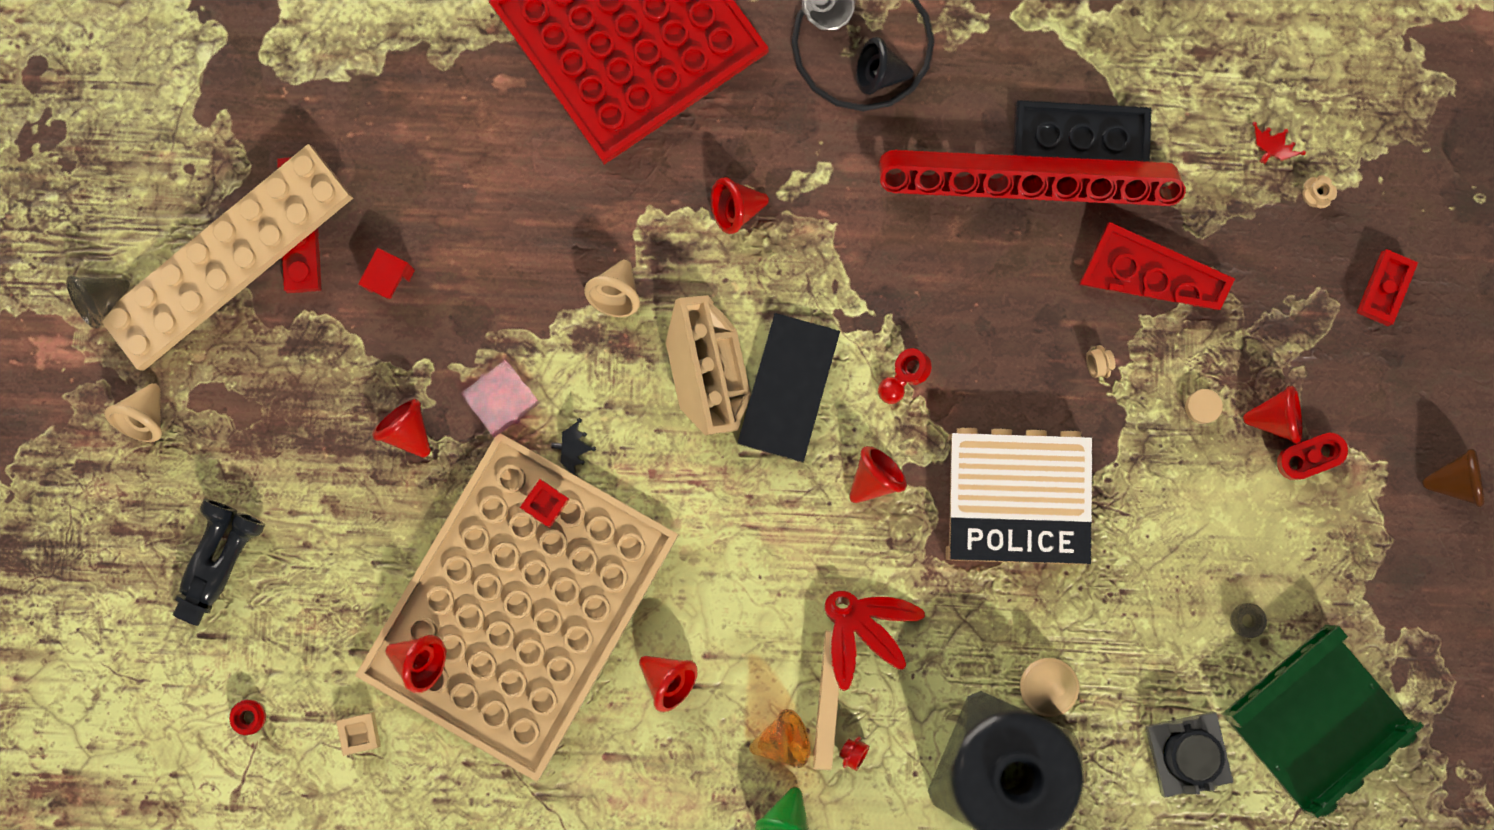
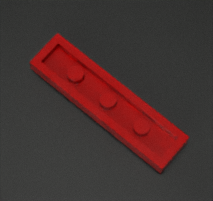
[277,157,322,293]

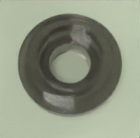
[1230,603,1267,638]

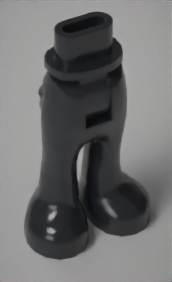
[173,499,266,626]

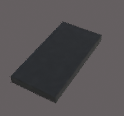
[1013,100,1151,162]
[737,313,840,463]

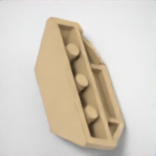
[666,295,751,435]

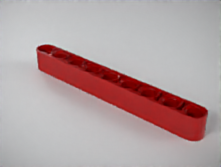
[879,150,1186,206]

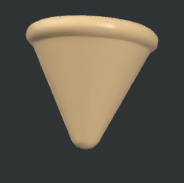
[584,260,640,317]
[104,383,162,442]
[1020,658,1079,717]

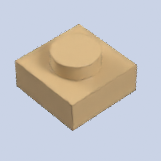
[336,712,381,756]

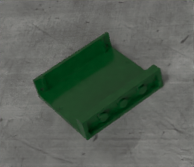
[1222,625,1424,818]

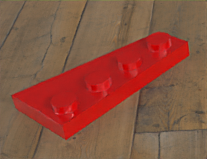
[1078,222,1235,310]

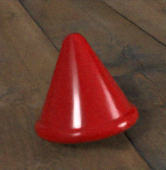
[711,177,769,234]
[1243,385,1302,443]
[372,399,430,458]
[849,446,907,503]
[385,635,446,693]
[639,656,698,712]

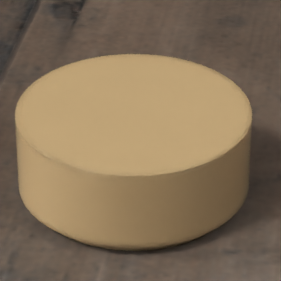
[1185,389,1223,424]

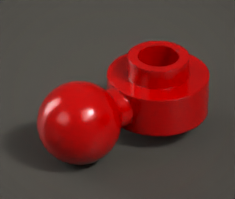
[878,348,932,404]

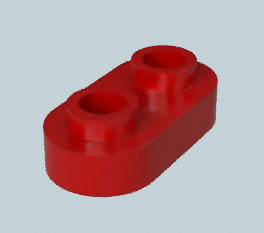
[1277,433,1348,480]

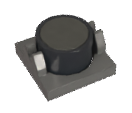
[1145,712,1234,797]

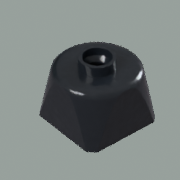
[928,691,1084,830]

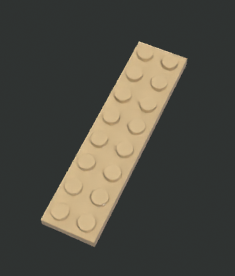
[98,144,353,371]

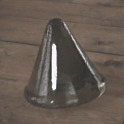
[66,275,130,329]

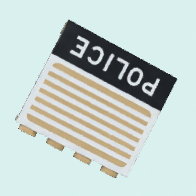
[946,428,1092,565]

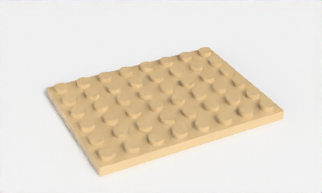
[355,432,679,782]

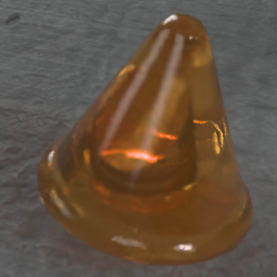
[749,709,810,768]

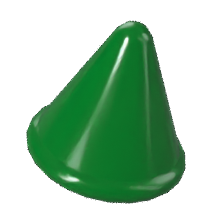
[755,787,809,830]

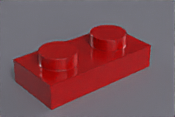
[1356,249,1418,326]

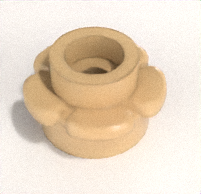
[1302,175,1337,208]
[1086,345,1115,378]

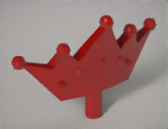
[1252,122,1306,164]

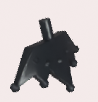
[551,418,596,477]

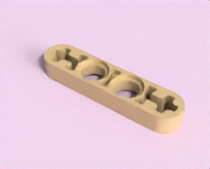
[813,630,839,771]

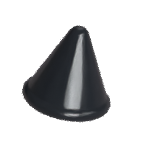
[856,37,914,95]

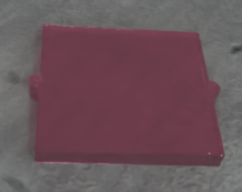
[461,360,540,438]

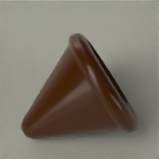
[1422,449,1484,507]

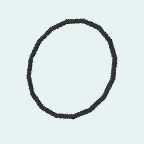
[791,0,935,111]

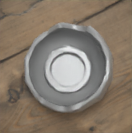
[802,0,855,30]

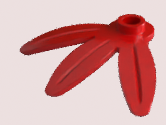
[824,591,925,691]

